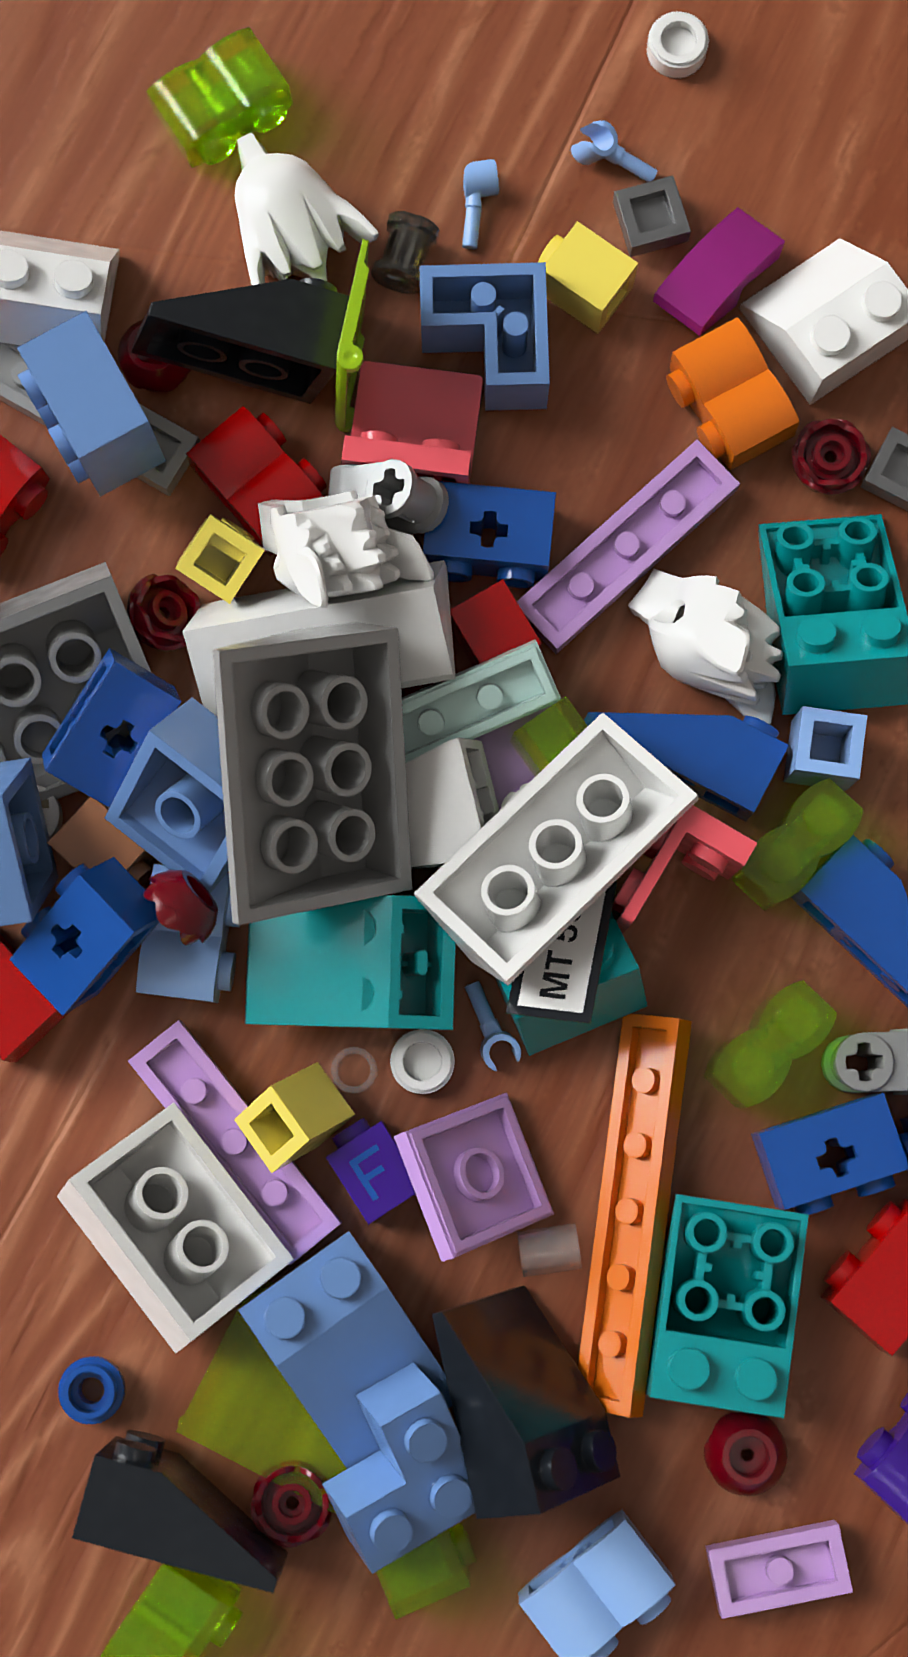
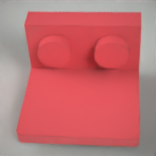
[341,361,483,484]
[612,805,757,933]

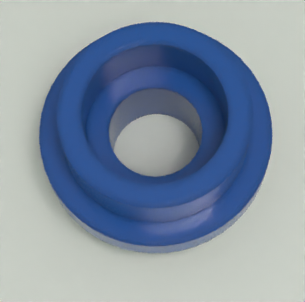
[58,1356,125,1424]

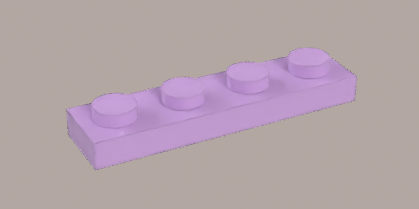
[517,439,740,654]
[128,1020,342,1265]

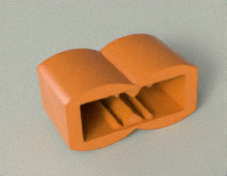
[666,317,800,470]

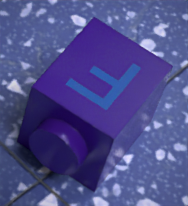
[326,1117,415,1225]

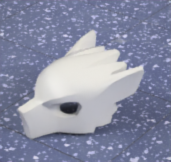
[235,132,379,285]
[258,490,434,608]
[628,569,783,724]

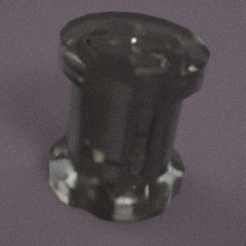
[371,211,440,294]

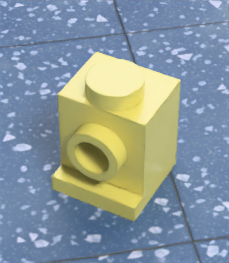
[175,514,265,604]

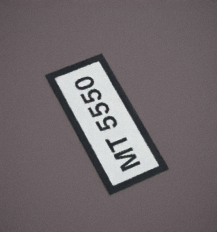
[506,879,618,1024]

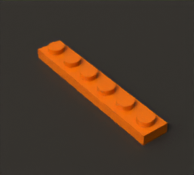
[578,1014,692,1418]

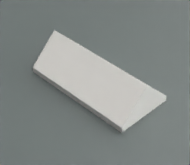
[183,560,456,716]
[414,712,698,985]

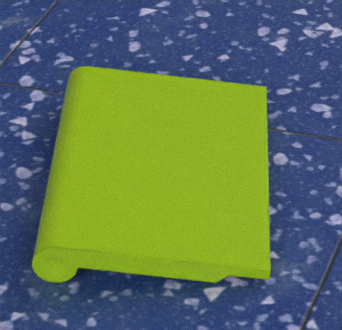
[335,239,369,432]

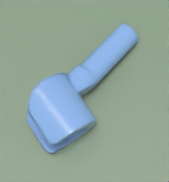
[571,121,658,182]
[462,159,499,249]
[465,981,521,1071]

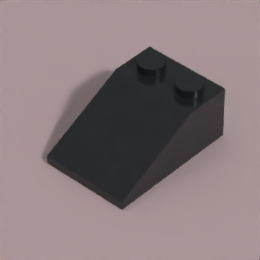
[131,278,350,404]
[432,1285,621,1519]
[72,1430,288,1593]

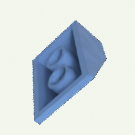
[238,1231,452,1469]

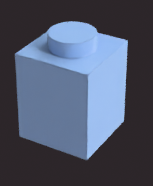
[783,706,868,791]

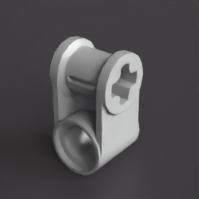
[328,459,449,534]
[821,1028,908,1095]

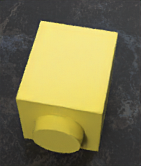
[538,221,638,334]
[234,1062,355,1173]

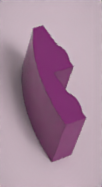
[653,207,785,336]

